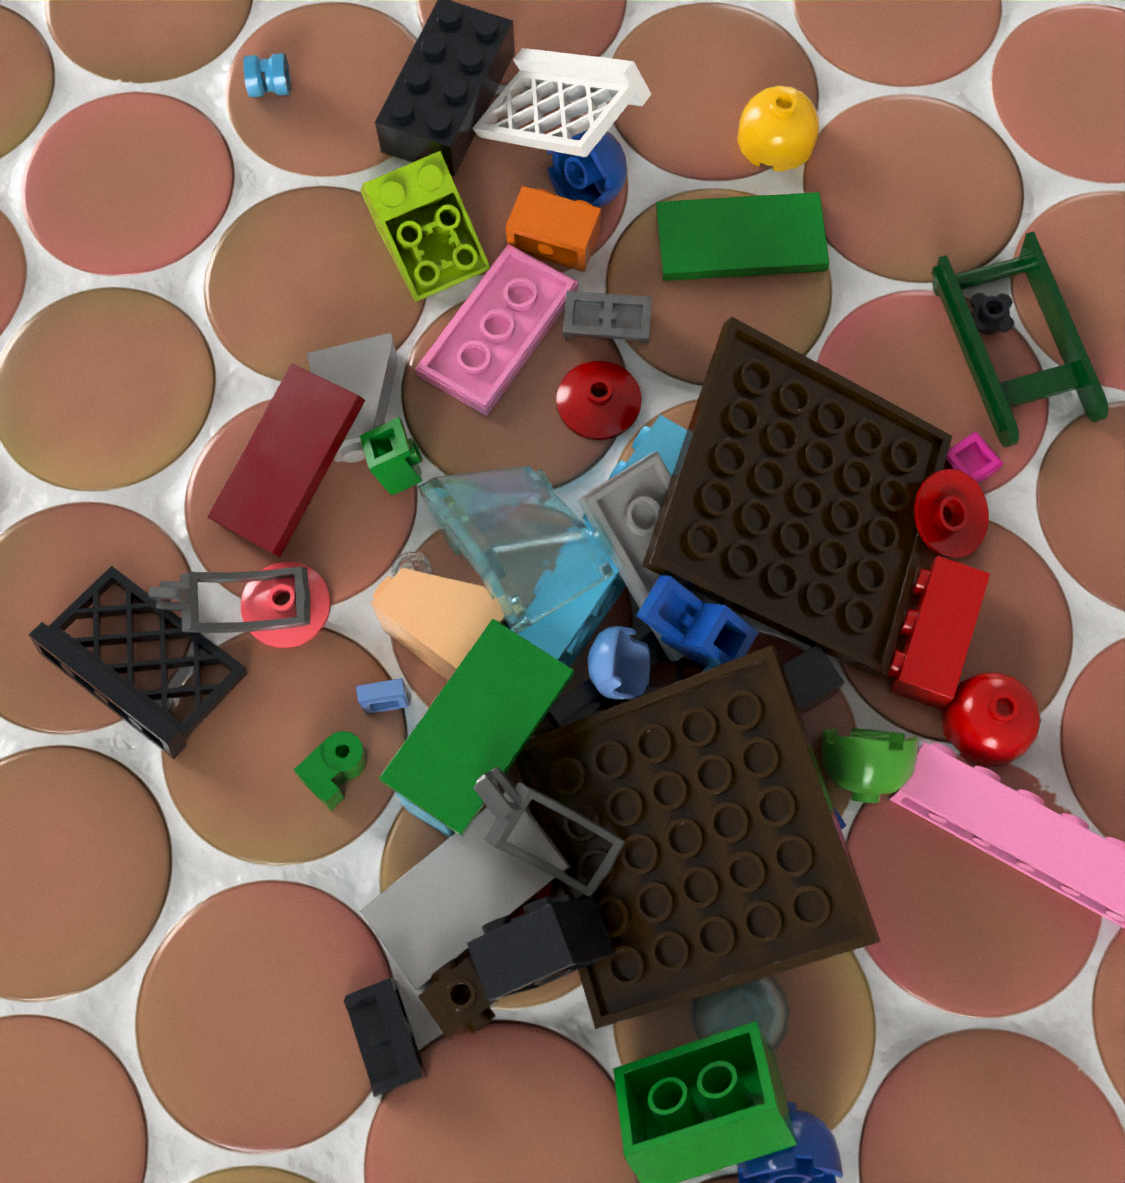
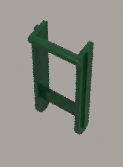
[932,231,1108,447]

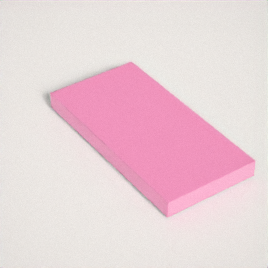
[415,244,578,416]

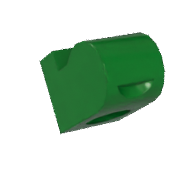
[293,731,367,811]

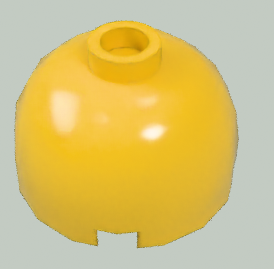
[737,85,819,172]

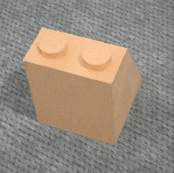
[371,568,521,681]

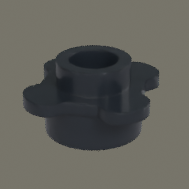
[970,293,1014,335]

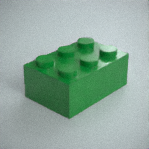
[613,1021,797,1183]

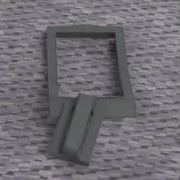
[148,566,310,633]
[473,767,626,897]

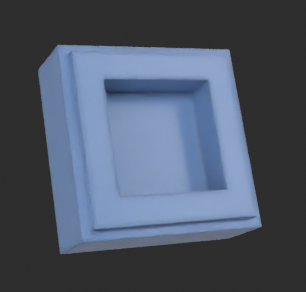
[356,678,410,714]

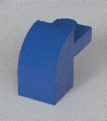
[636,575,758,668]

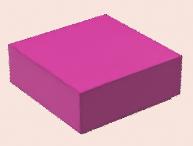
[944,431,1004,484]

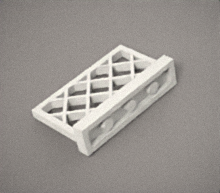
[473,48,652,157]

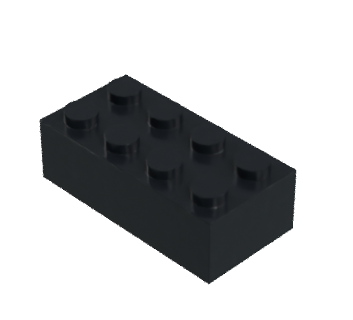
[375,0,515,177]

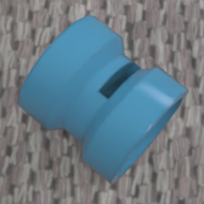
[243,53,291,98]

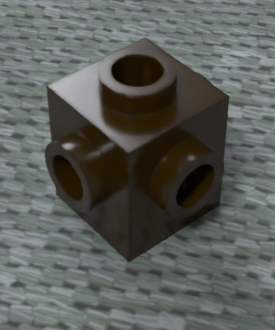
[418,958,499,1040]

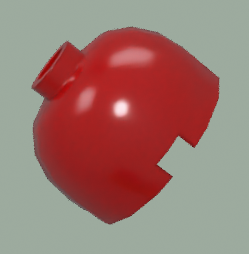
[941,672,1041,767]

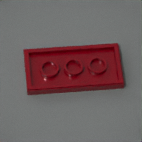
[207,363,366,557]

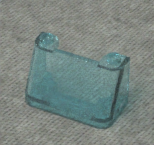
[418,466,614,634]

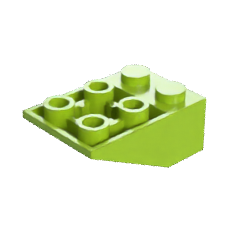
[361,151,490,302]

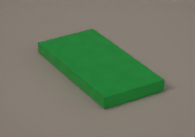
[656,192,829,281]
[378,619,574,837]

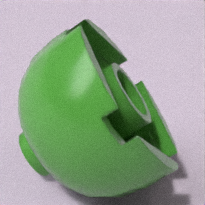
[821,728,918,803]

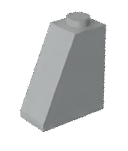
[306,333,398,463]

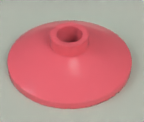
[241,562,331,648]

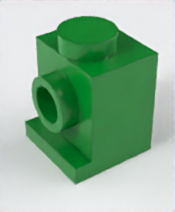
[359,417,423,496]

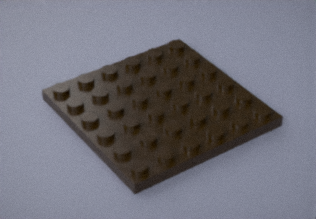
[642,317,952,678]
[516,645,880,1029]

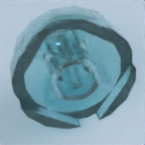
[690,975,790,1052]

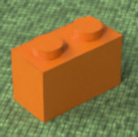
[505,186,601,272]

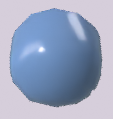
[587,626,651,701]

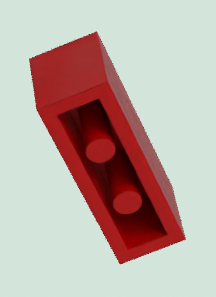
[887,556,991,710]

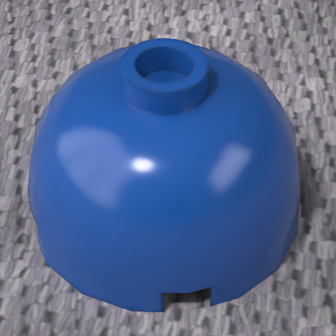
[547,130,628,208]
[736,1101,843,1183]

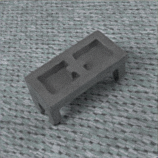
[563,291,652,344]

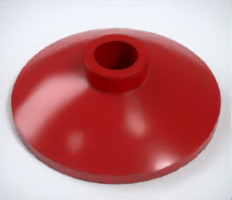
[556,361,642,440]
[914,469,989,558]

